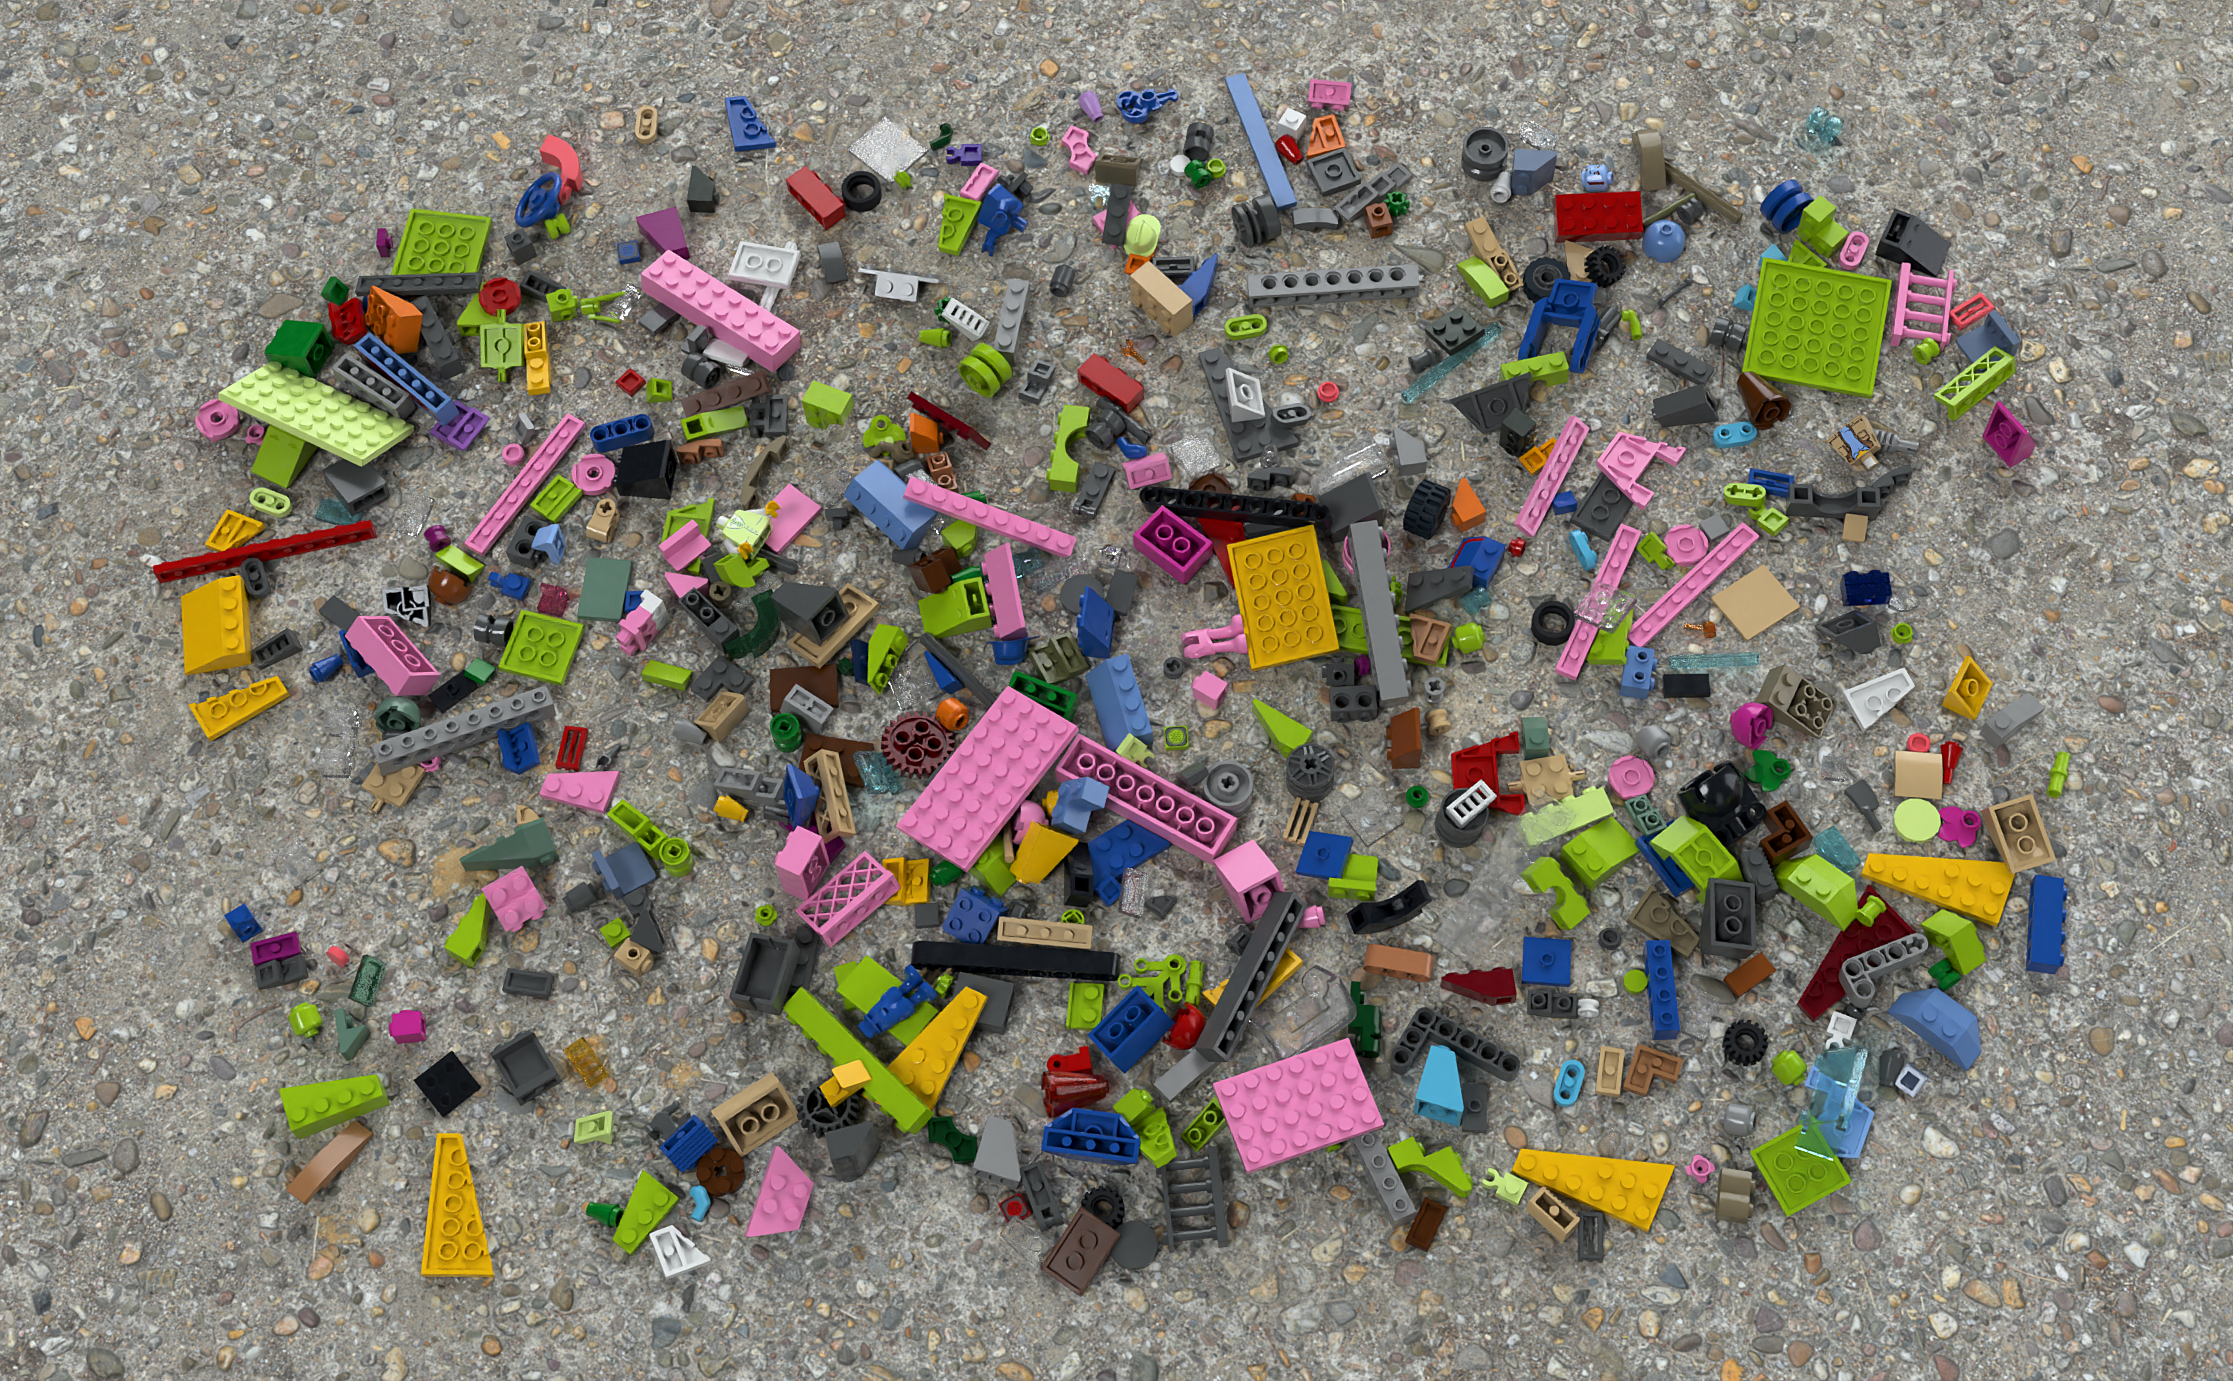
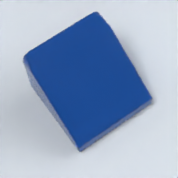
[1551,491,1578,515]

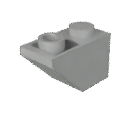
[1389,427,1427,476]

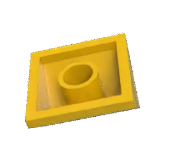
[1942,656,1993,720]

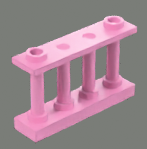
[1890,262,1957,354]

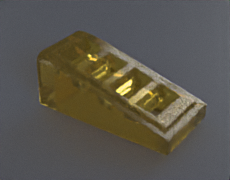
[563,1037,610,1089]

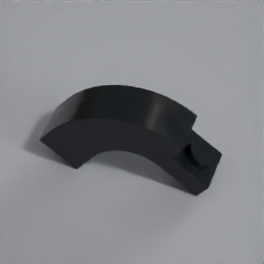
[1346,880,1432,935]

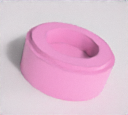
[502,444,525,466]

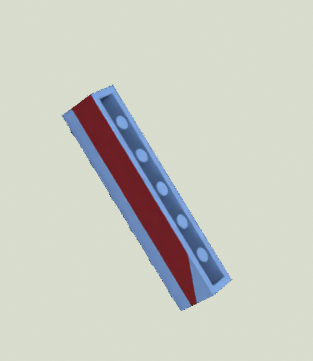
[354,332,459,427]

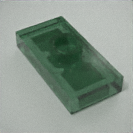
[348,955,387,1007]

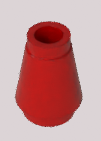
[1275,134,1304,166]

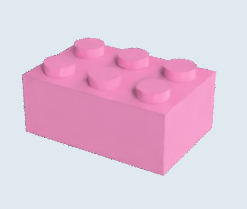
[774,825,830,901]

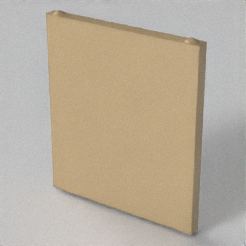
[1711,564,1800,642]

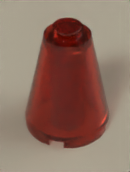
[1041,1070,1109,1118]

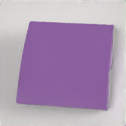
[430,400,490,451]

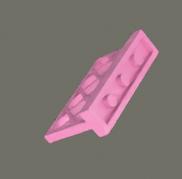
[795,851,901,948]

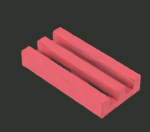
[1949,292,1995,331]

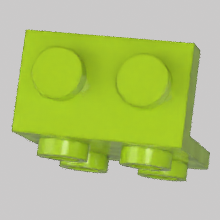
[1328,854,1378,901]

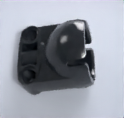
[1677,760,1767,847]

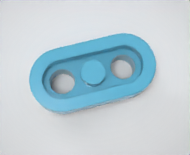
[1712,422,1757,449]
[1568,529,1598,571]
[1553,1060,1585,1108]

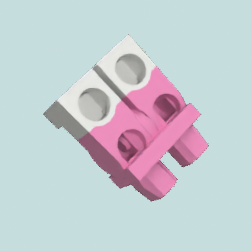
[615,589,670,657]

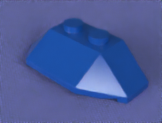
[1041,1108,1141,1165]

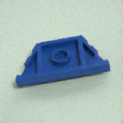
[1088,819,1170,887]

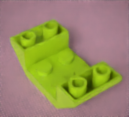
[1649,814,1744,906]

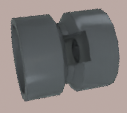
[1183,122,1214,162]
[1709,316,1747,353]
[681,351,722,390]
[1085,409,1125,450]
[474,613,514,647]

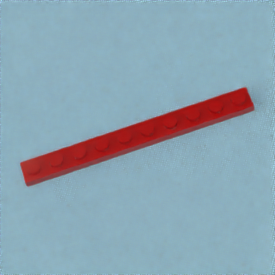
[153,520,377,583]

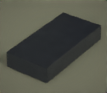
[1662,674,1711,698]

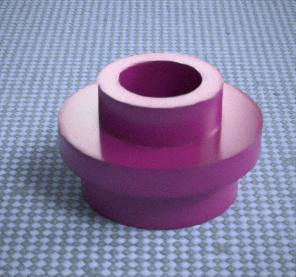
[1354,654,1369,677]

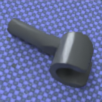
[596,744,621,771]

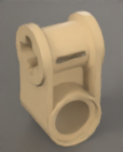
[586,499,620,543]

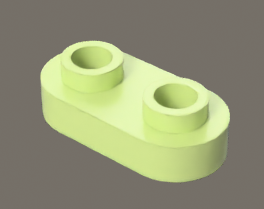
[249,487,292,518]

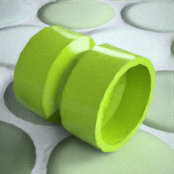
[659,837,694,877]

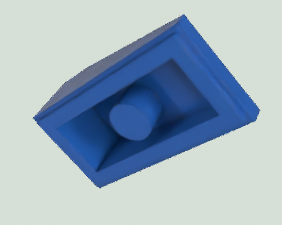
[924,651,963,695]

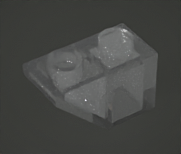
[1000,1215,1055,1270]

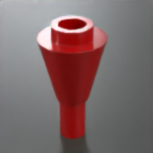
[1940,741,1963,785]

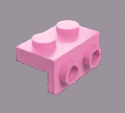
[1307,79,1352,111]

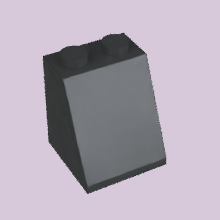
[1318,472,1384,544]
[770,581,850,647]

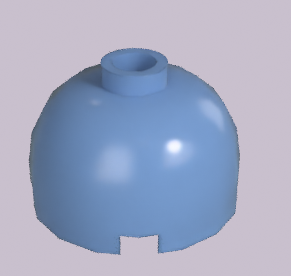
[1642,220,1685,263]

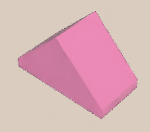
[664,572,710,600]

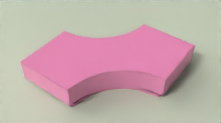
[1061,125,1097,175]

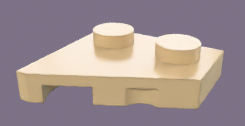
[1564,240,1602,282]

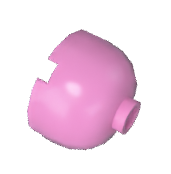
[1011,800,1049,845]

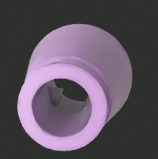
[1078,91,1104,123]

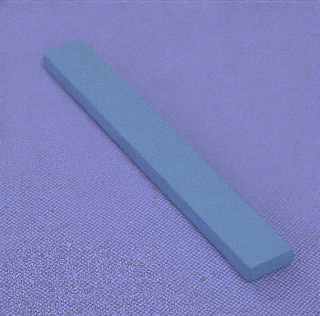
[1225,73,1297,211]

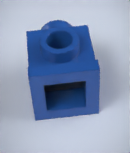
[224,903,263,943]

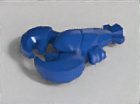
[1116,88,1178,124]

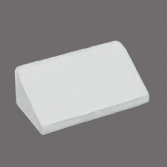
[702,338,750,367]

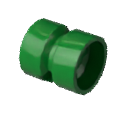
[770,713,803,753]

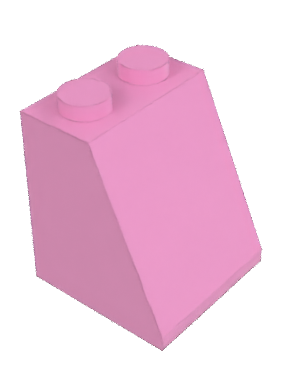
[1213,839,1285,924]

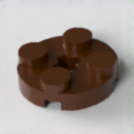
[696,1147,746,1197]

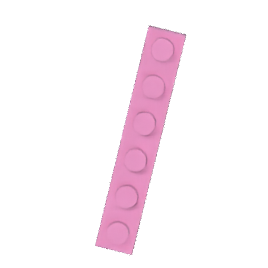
[1514,416,1590,537]

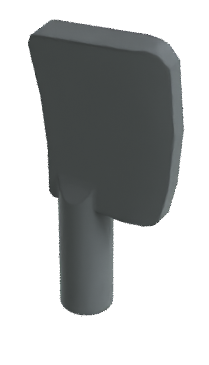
[1844,780,1883,833]

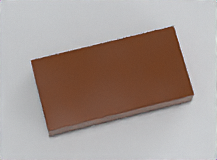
[1723,952,1776,998]

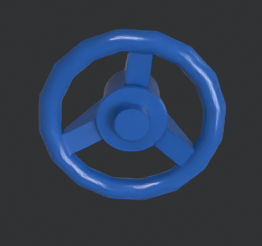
[514,172,562,228]

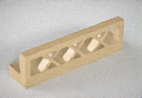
[804,749,856,844]
[997,916,1094,949]

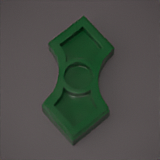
[928,1116,978,1164]

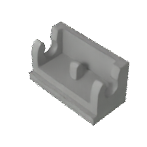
[780,684,834,735]

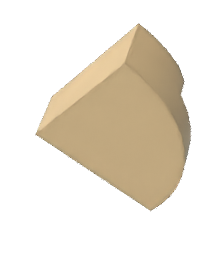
[515,805,539,827]

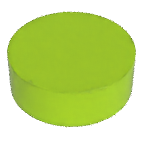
[1623,970,1648,995]

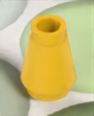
[713,795,750,823]

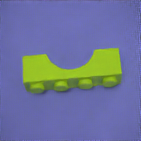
[1046,404,1091,493]

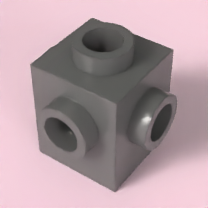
[1322,654,1354,687]

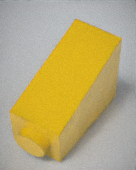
[1009,820,1079,885]

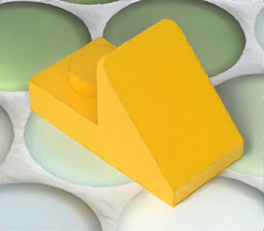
[819,1060,872,1108]

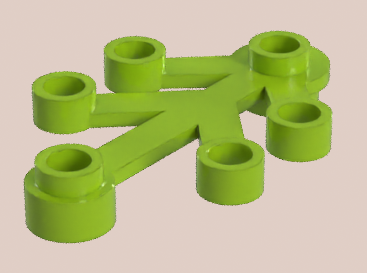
[1118,954,1186,1013]

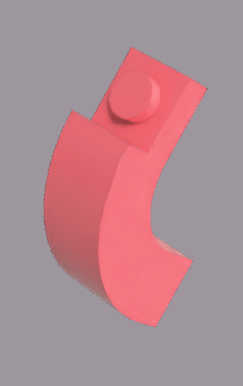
[539,134,583,206]

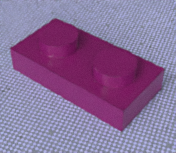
[250,931,302,967]

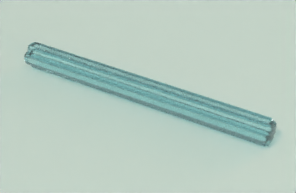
[1401,322,1502,403]

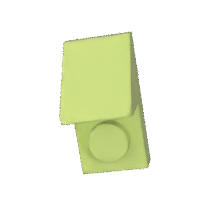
[574,1111,614,1144]

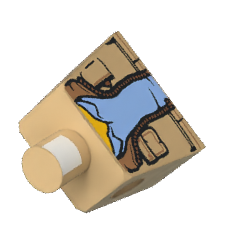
[1826,415,1881,471]

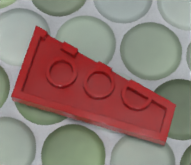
[1196,506,1246,589]

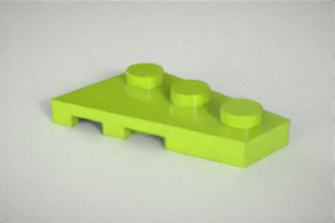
[1586,604,1633,665]
[1131,1106,1178,1169]
[612,1170,680,1256]

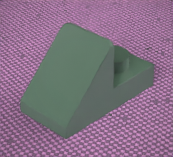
[334,1008,371,1061]

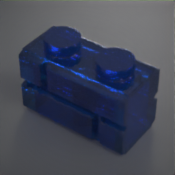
[1840,570,1892,607]

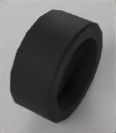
[841,171,882,212]
[1531,601,1575,646]

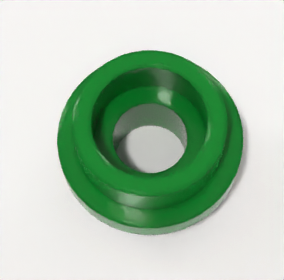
[1406,786,1429,808]

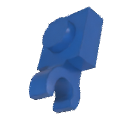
[488,571,531,601]

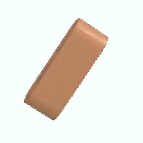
[1363,944,1434,983]

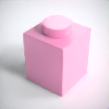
[1191,671,1228,710]

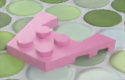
[1596,432,1686,511]

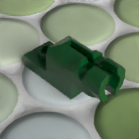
[1348,981,1382,1058]

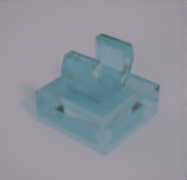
[1088,183,1111,206]

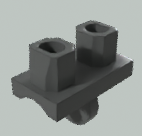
[997,171,1034,202]

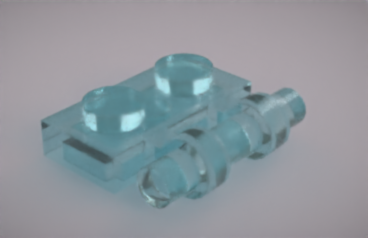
[852,751,900,796]

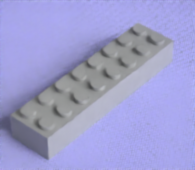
[1347,520,1412,709]

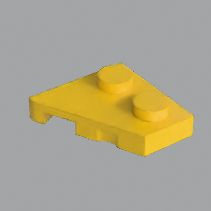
[205,509,265,552]

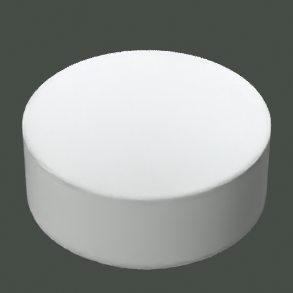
[1170,155,1191,176]

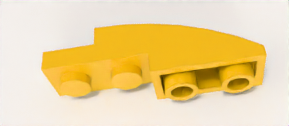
[524,321,552,396]

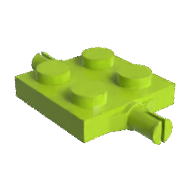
[480,309,524,382]

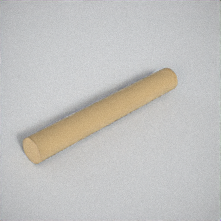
[1002,818,1014,863]

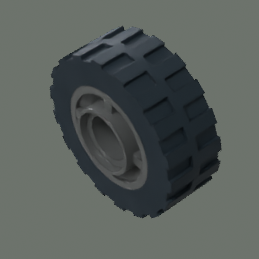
[1523,257,1571,303]

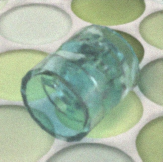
[1804,105,1844,144]

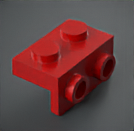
[328,297,367,346]

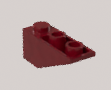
[1440,967,1517,1006]

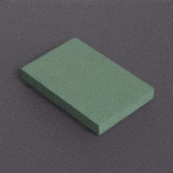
[577,557,633,622]

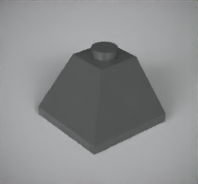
[1815,610,1881,654]

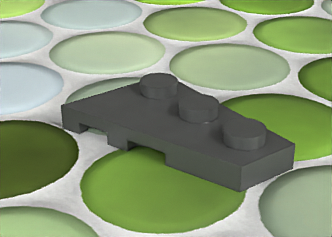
[1404,565,1474,616]

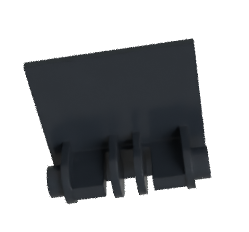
[413,1051,481,1117]

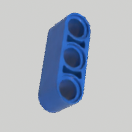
[590,414,655,453]

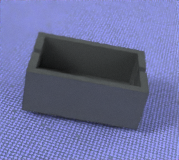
[729,932,801,1016]

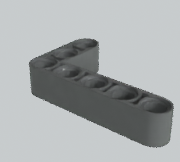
[1390,1007,1520,1082]

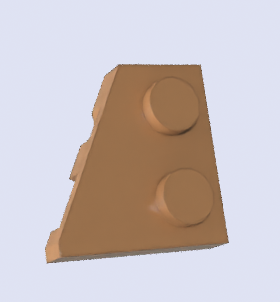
[1409,613,1452,666]

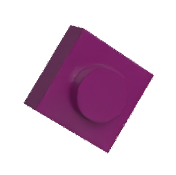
[376,228,393,258]

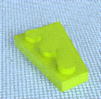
[938,194,983,256]

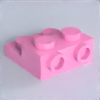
[481,866,547,932]

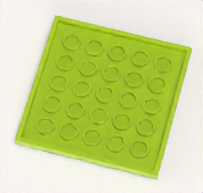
[1741,257,1892,399]

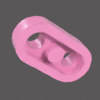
[1838,232,1869,270]

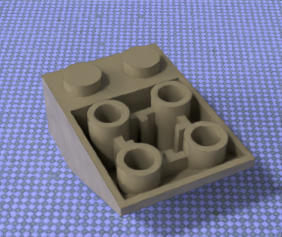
[1755,664,1837,739]

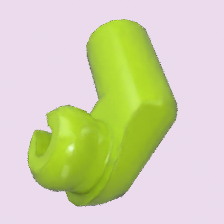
[1621,309,1642,340]

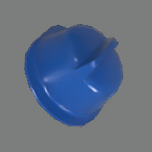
[986,636,1040,665]

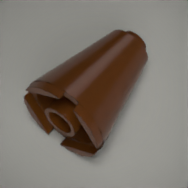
[1737,371,1791,430]

